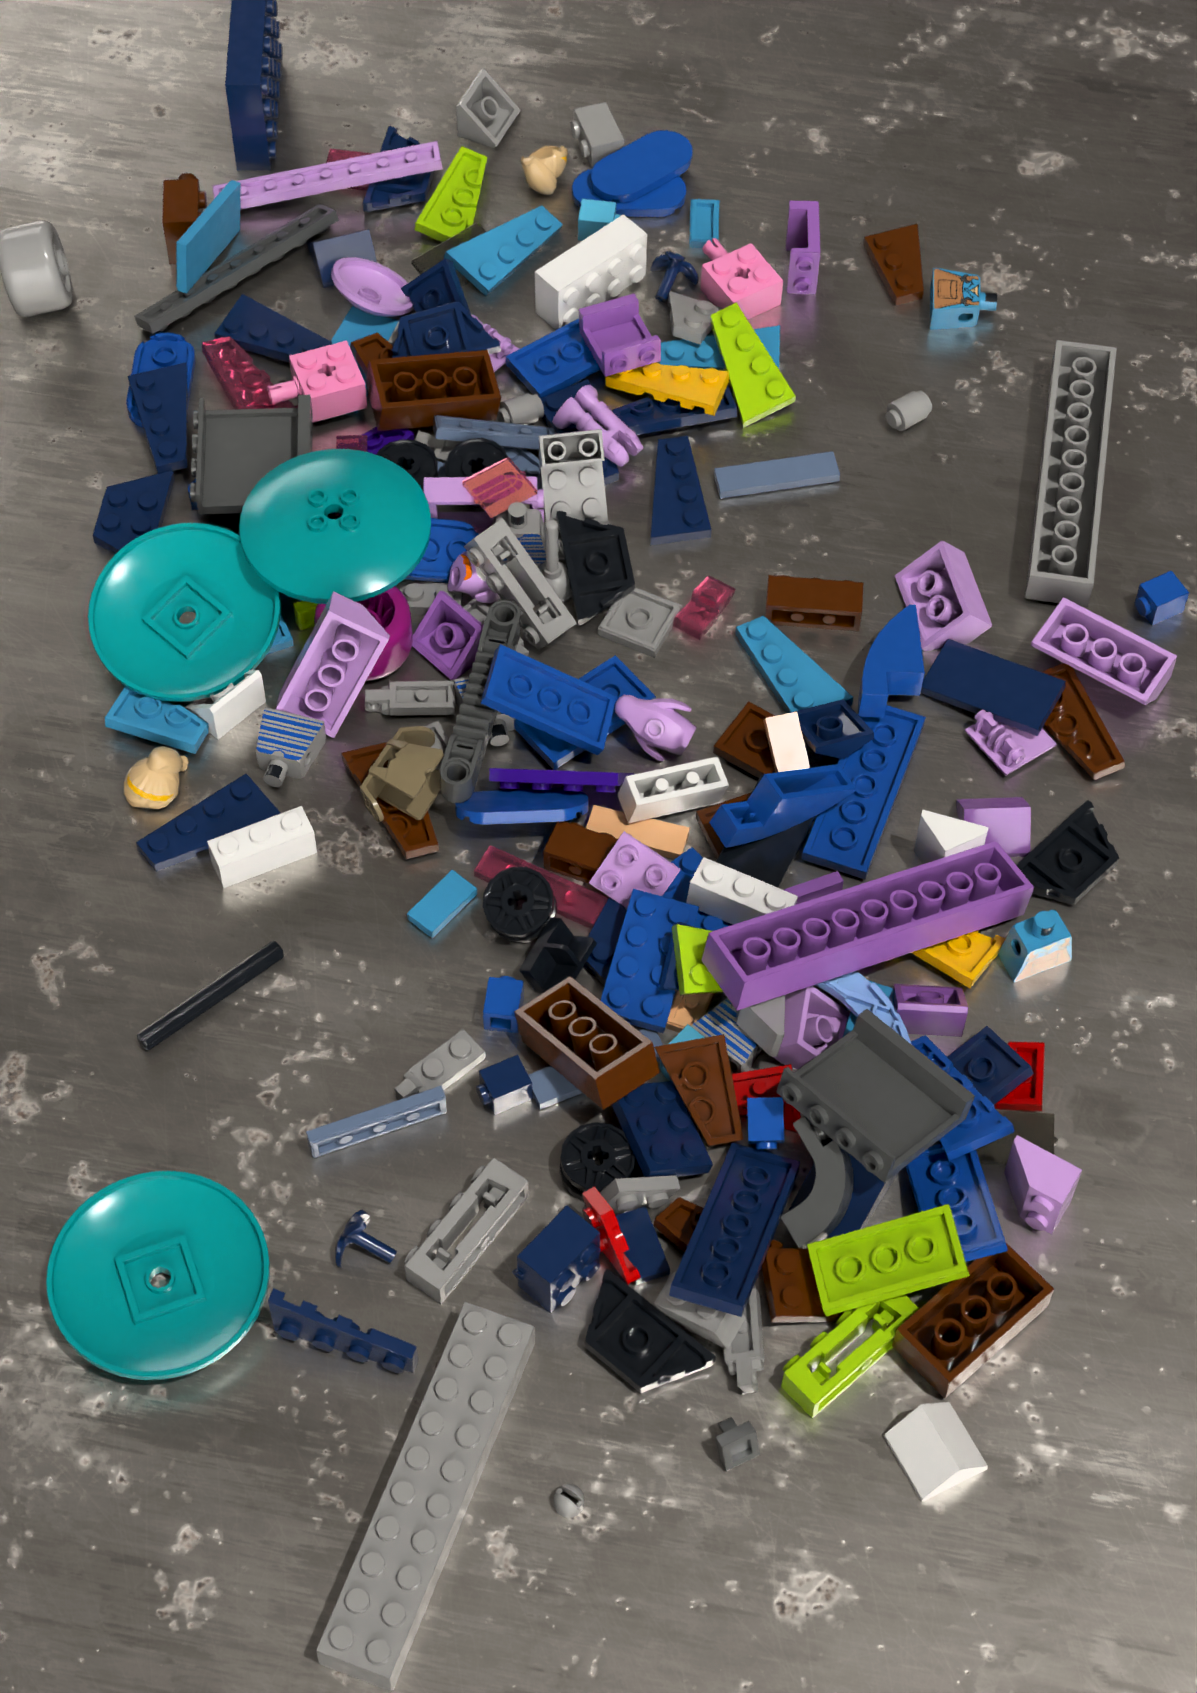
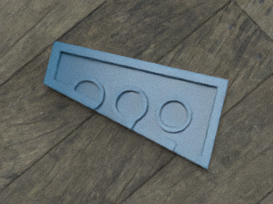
[660,325,780,371]
[735,616,853,713]

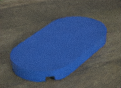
[591,130,693,203]
[572,169,686,217]
[126,332,196,428]
[405,518,479,583]
[455,788,589,825]

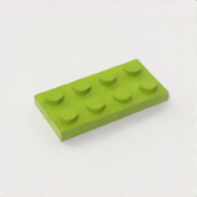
[807,1204,970,1316]

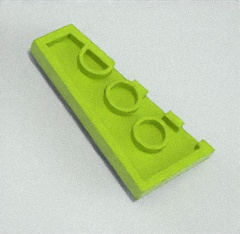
[414,146,487,247]
[710,302,796,428]
[672,924,723,995]

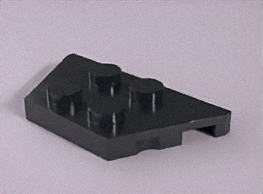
[556,511,635,625]
[1017,800,1119,905]
[585,1268,716,1393]

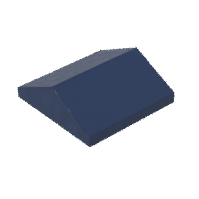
[786,699,874,759]

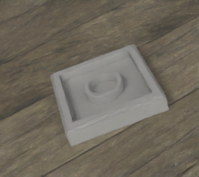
[597,587,682,658]

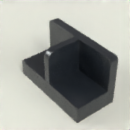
[519,917,597,993]

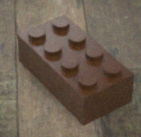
[366,350,501,431]
[514,976,660,1110]
[892,1243,1054,1399]

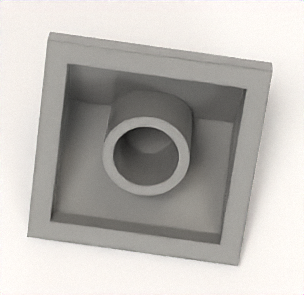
[456,69,520,148]

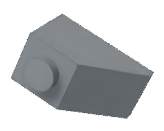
[731,995,785,1057]

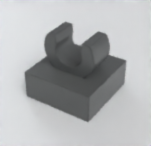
[715,1417,760,1471]

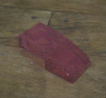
[673,575,735,640]

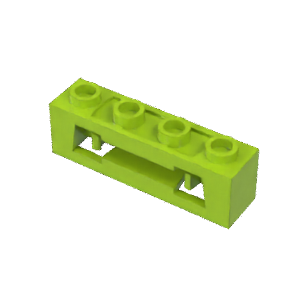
[781,1294,919,1418]

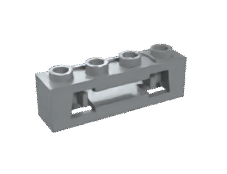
[464,518,577,650]
[404,1158,529,1304]

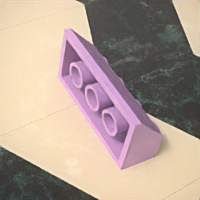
[275,591,390,738]
[1031,597,1177,705]

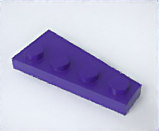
[489,768,634,792]

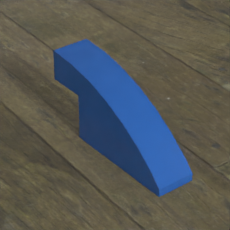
[858,605,925,718]
[709,764,856,848]

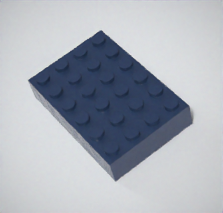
[225,0,283,171]

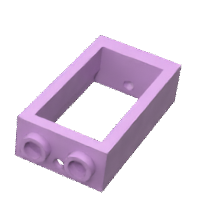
[424,477,544,534]

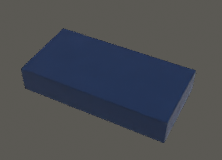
[616,1206,670,1285]

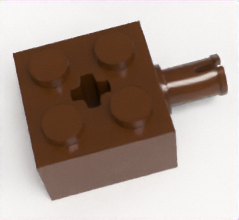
[162,173,207,264]

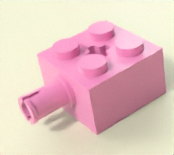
[700,238,783,320]
[267,340,367,423]

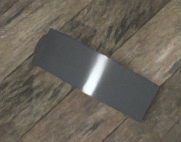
[781,1116,854,1249]

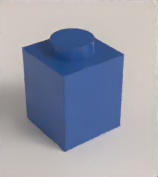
[1134,570,1189,626]
[483,976,524,1034]
[747,1097,784,1150]

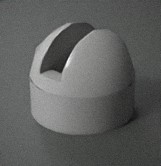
[554,1484,584,1518]

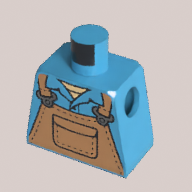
[930,268,997,330]
[998,910,1072,982]

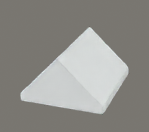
[185,670,266,740]
[914,810,989,864]
[884,1402,988,1502]

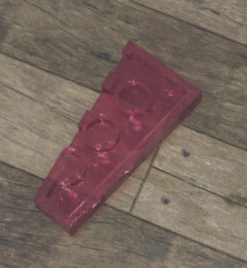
[202,336,298,409]

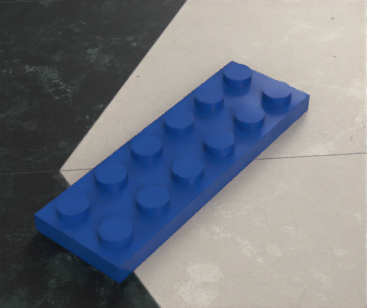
[802,705,926,879]

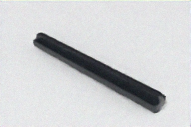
[136,941,284,1050]

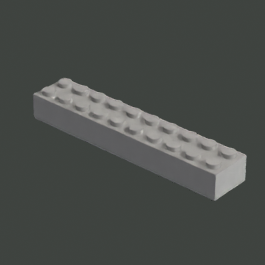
[1025,340,1117,607]
[316,1302,535,1692]

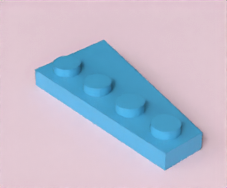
[443,206,563,296]

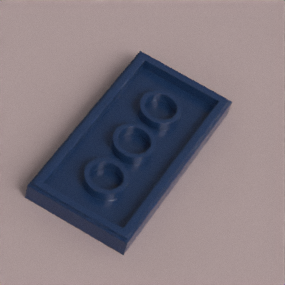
[920,639,1065,736]

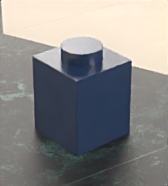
[476,1054,533,1115]

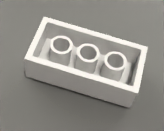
[535,214,647,330]

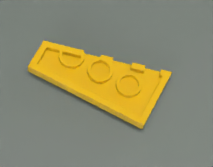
[605,363,729,416]
[911,930,1006,988]

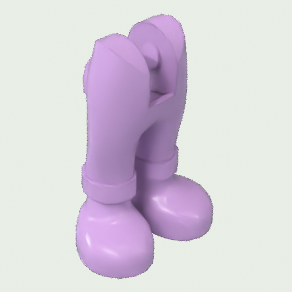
[552,385,643,467]

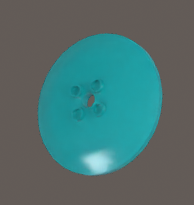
[239,449,431,604]
[88,523,281,702]
[46,1171,270,1380]

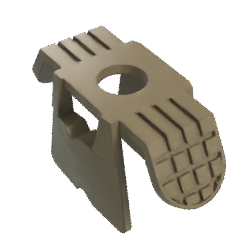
[360,726,444,822]

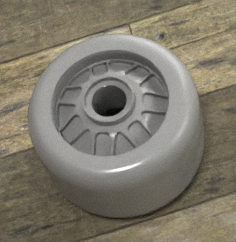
[0,221,73,317]

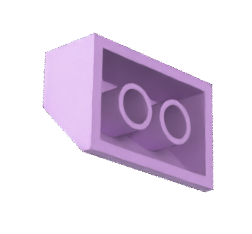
[895,541,993,652]

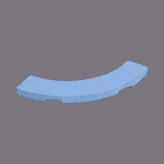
[815,971,912,1045]

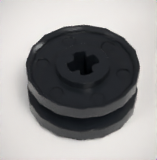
[445,438,511,508]
[376,439,438,492]
[482,867,557,943]
[559,1122,635,1202]

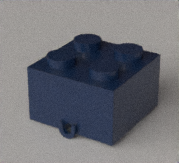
[512,1205,601,1313]

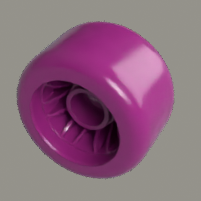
[314,586,413,681]

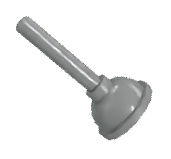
[538,520,572,605]

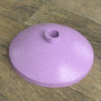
[331,257,414,317]

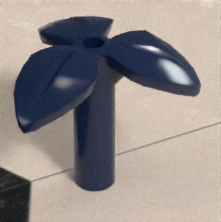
[651,251,698,302]
[335,1210,397,1268]

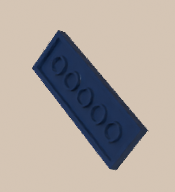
[669,1142,801,1317]

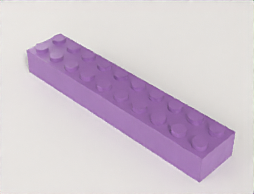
[701,841,1034,1011]

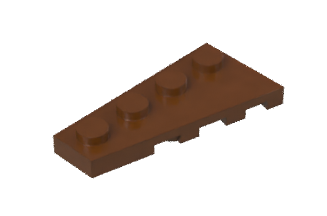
[1042,663,1125,780]
[341,742,439,859]

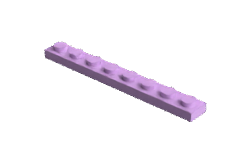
[213,141,443,209]

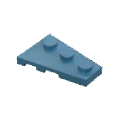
[105,686,209,754]

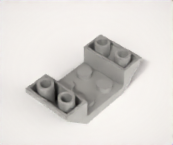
[539,429,611,561]

